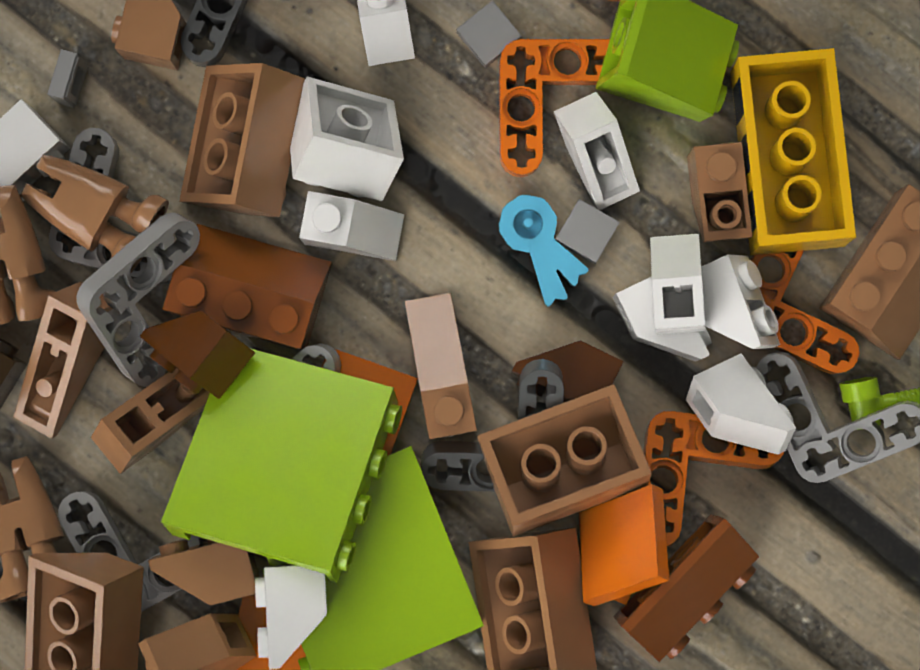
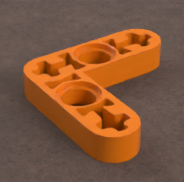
[499,39,610,177]
[750,250,860,374]
[643,411,784,548]

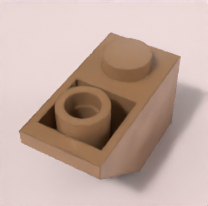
[111,0,187,71]
[687,142,752,243]
[148,539,259,606]
[138,613,257,670]

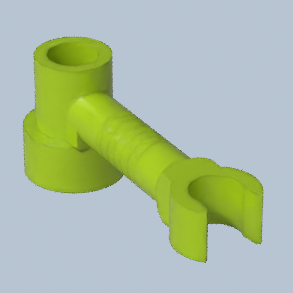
[839,376,920,430]

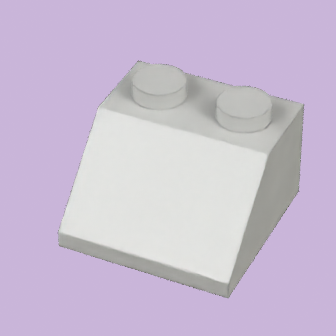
[290,76,404,201]

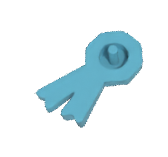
[499,195,589,307]

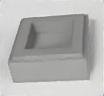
[456,0,522,68]
[47,49,88,108]
[555,199,620,264]

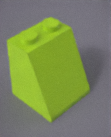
[595,0,739,122]

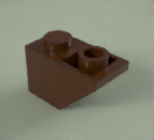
[140,310,255,399]
[511,340,624,403]

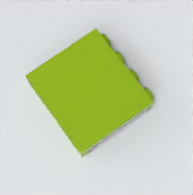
[161,348,402,584]
[262,446,484,670]

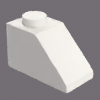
[554,92,640,210]
[299,191,405,261]

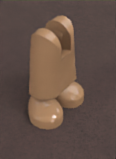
[20,154,169,273]
[0,185,56,325]
[0,456,64,603]

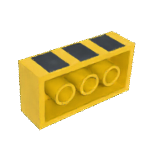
[730,48,856,255]

